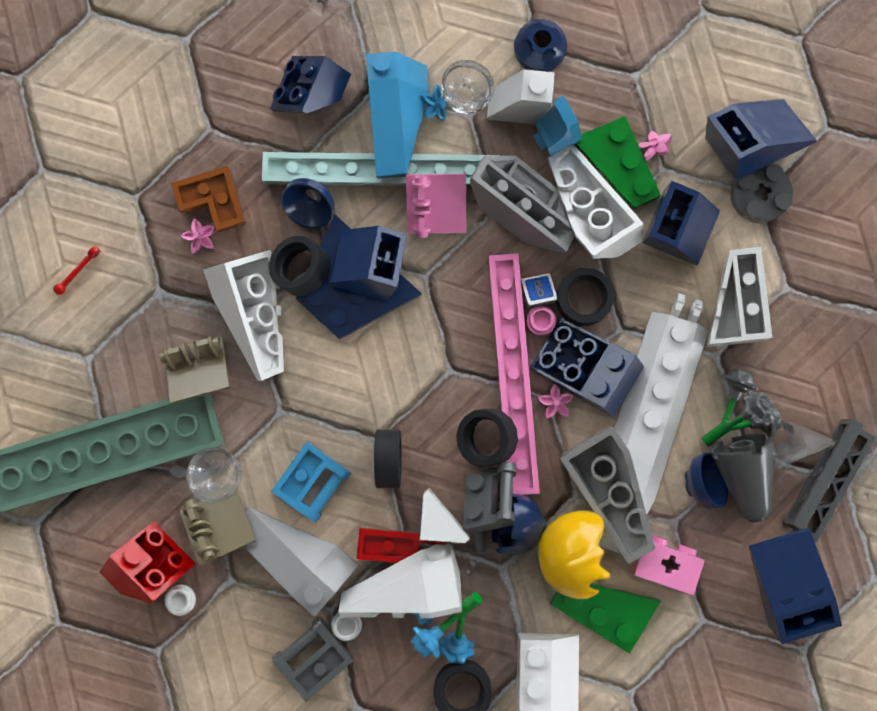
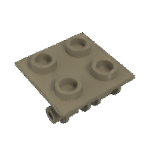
[159,335,230,404]
[180,486,256,567]

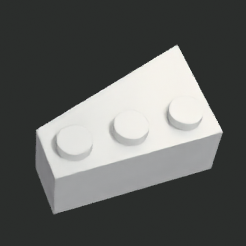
[706,247,773,347]

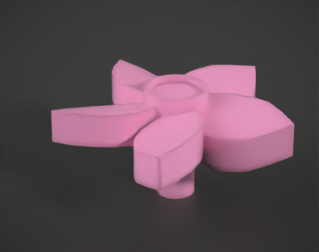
[638,131,672,161]
[181,218,215,254]
[538,383,574,419]

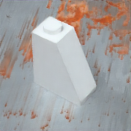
[487,70,555,124]

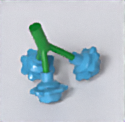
[411,592,482,664]

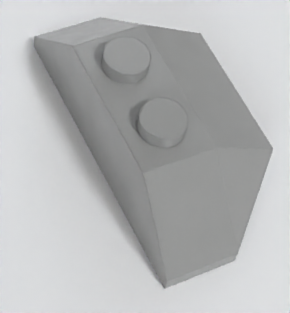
[469,155,575,253]

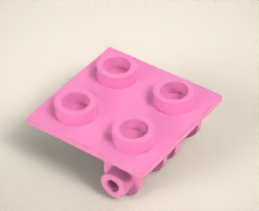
[406,174,466,238]

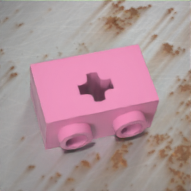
[629,535,705,596]

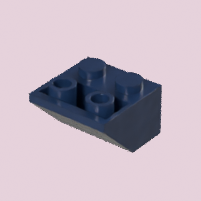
[642,181,720,266]
[329,225,407,302]

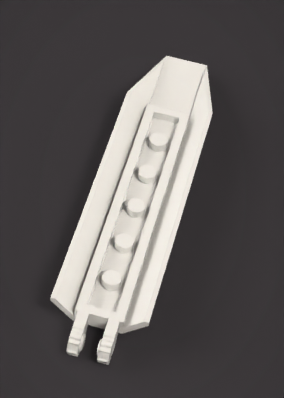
[599,293,709,554]

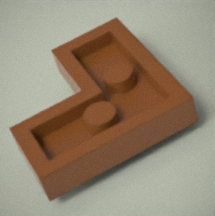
[171,166,247,233]

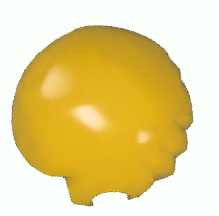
[538,510,610,599]

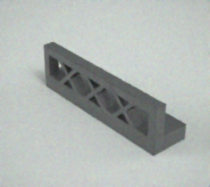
[783,419,876,542]

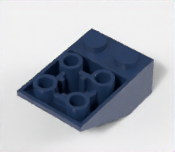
[705,99,816,180]
[530,317,644,418]
[748,528,842,644]

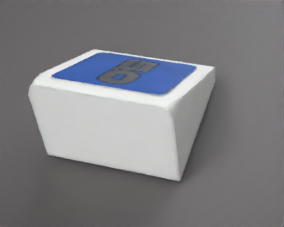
[521,273,558,308]

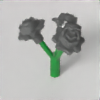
[701,369,782,447]

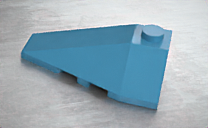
[366,52,429,179]

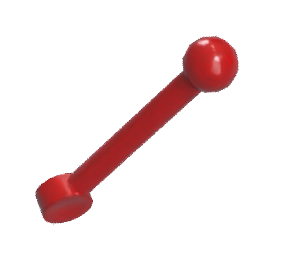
[53,246,101,295]

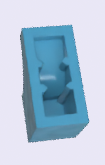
[533,96,582,157]

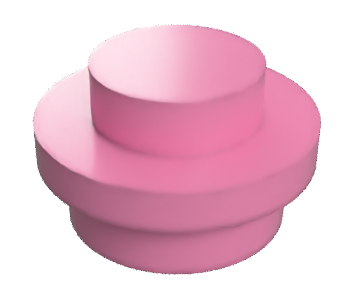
[526,305,556,335]

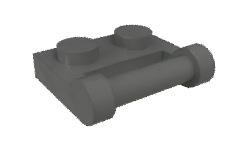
[463,462,516,534]
[272,616,354,702]

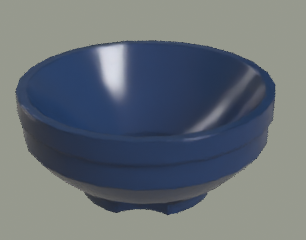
[514,19,567,72]
[281,178,335,229]
[684,453,728,509]

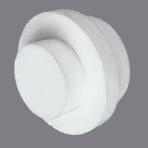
[165,584,196,616]
[331,612,362,641]

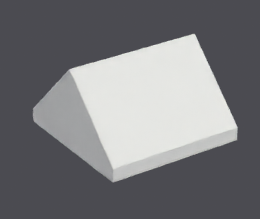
[420,488,470,543]

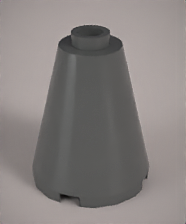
[710,434,774,522]

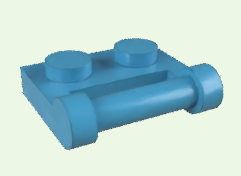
[271,442,352,523]

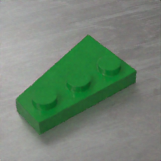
[574,116,661,210]
[550,583,661,654]

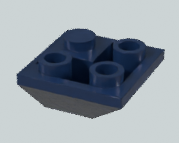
[270,56,351,114]

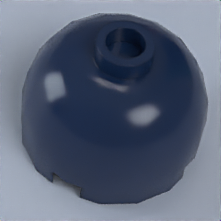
[491,493,546,555]

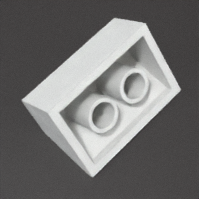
[517,633,579,711]

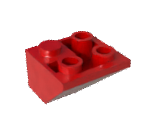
[99,521,196,604]

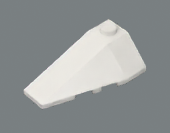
[339,543,462,618]

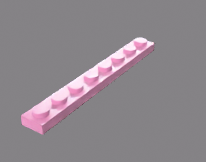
[488,253,540,495]

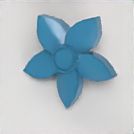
[421,85,452,121]

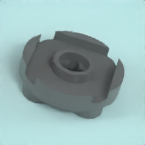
[730,164,793,224]

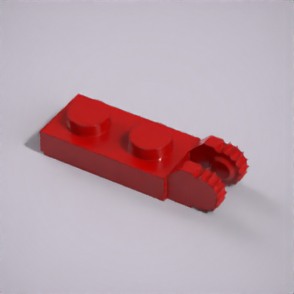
[356,527,444,563]

